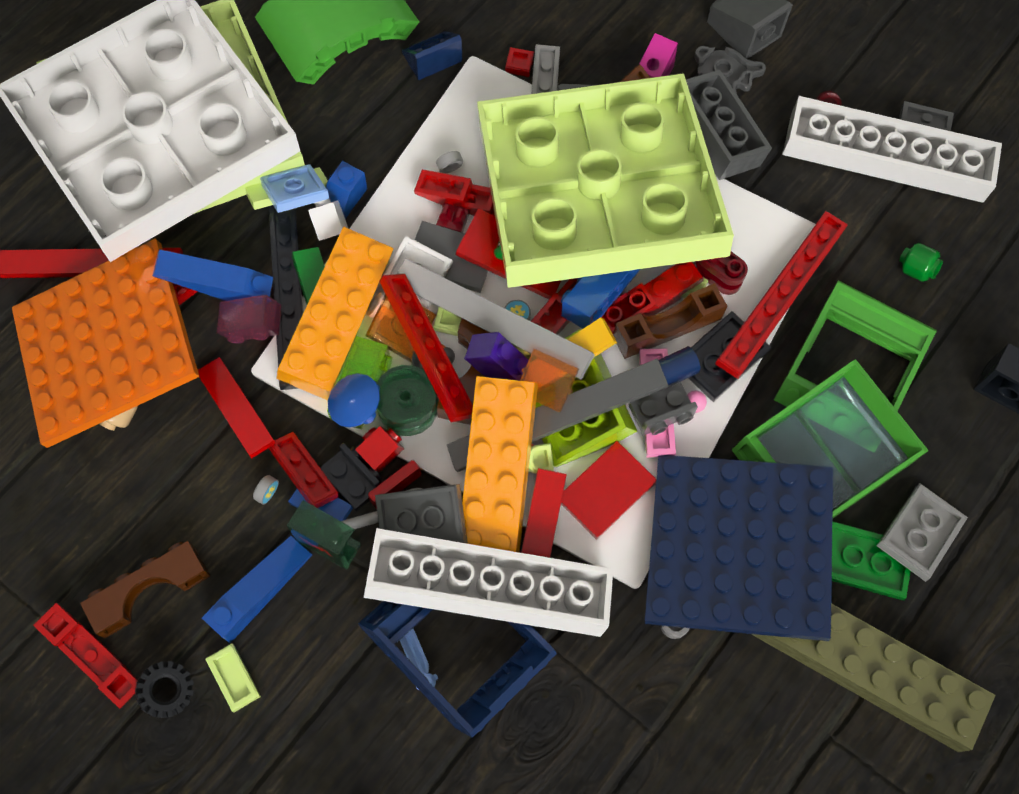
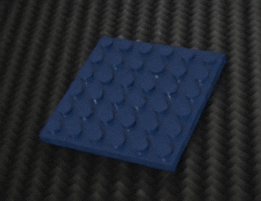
[645,455,833,641]

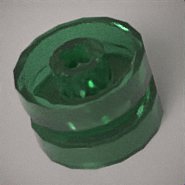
[377,365,438,436]

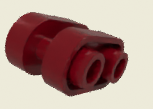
[694,251,748,295]

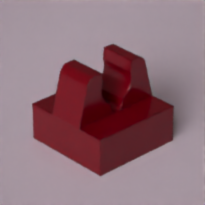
[436,203,469,233]

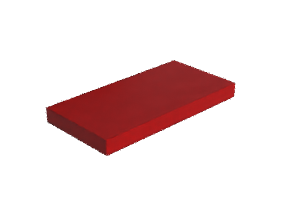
[455,208,562,299]

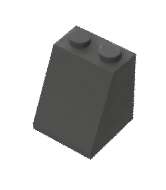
[707,0,793,59]

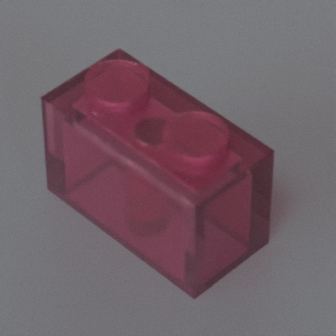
[217,295,281,344]

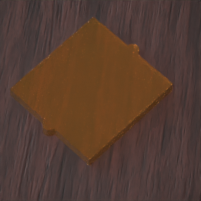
[520,349,579,412]

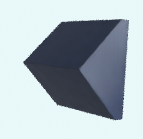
[401,31,462,80]

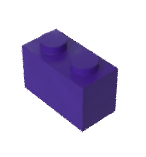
[464,332,531,381]

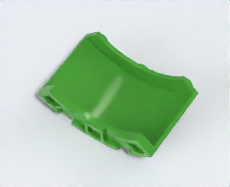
[255,0,419,84]

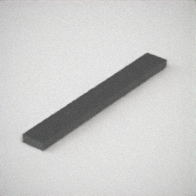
[447,359,669,472]

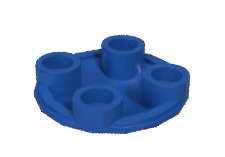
[328,373,380,428]

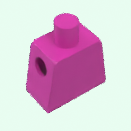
[640,33,678,78]

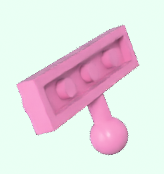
[639,349,707,458]

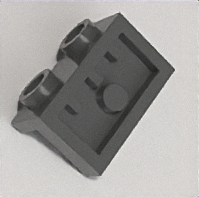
[629,383,698,436]

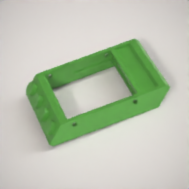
[774,280,936,453]

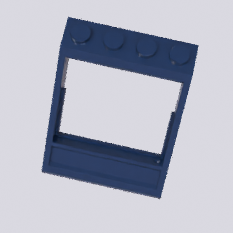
[358,601,557,738]

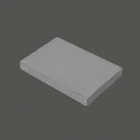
[877,483,968,582]

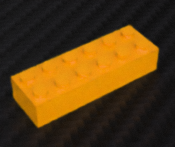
[276,226,394,400]
[462,376,538,553]

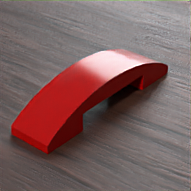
[33,603,138,709]

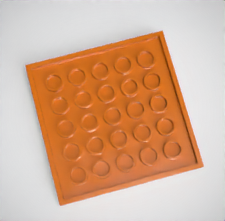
[12,238,199,448]

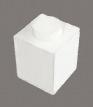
[308,198,348,241]

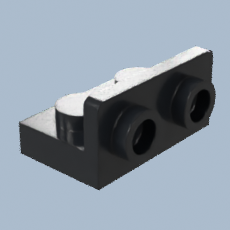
[320,443,382,512]

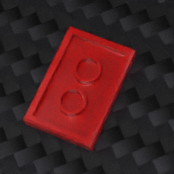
[561,441,656,540]

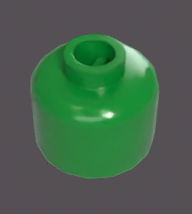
[899,243,943,282]

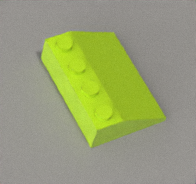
[528,329,637,467]

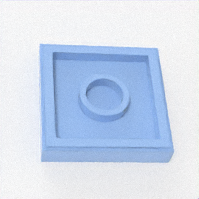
[260,164,329,213]

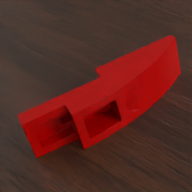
[601,262,703,334]

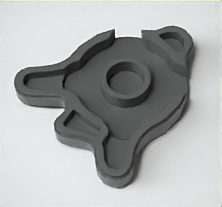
[694,46,766,94]

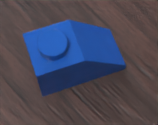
[326,161,368,219]

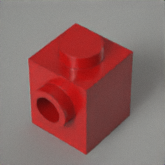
[355,426,404,472]

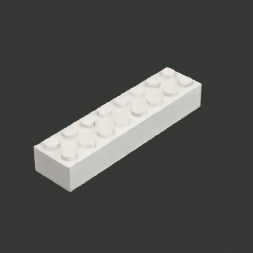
[783,96,1002,203]
[364,528,613,637]

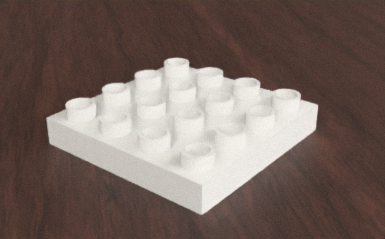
[0,0,300,262]

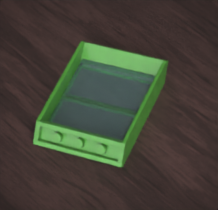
[732,359,929,518]

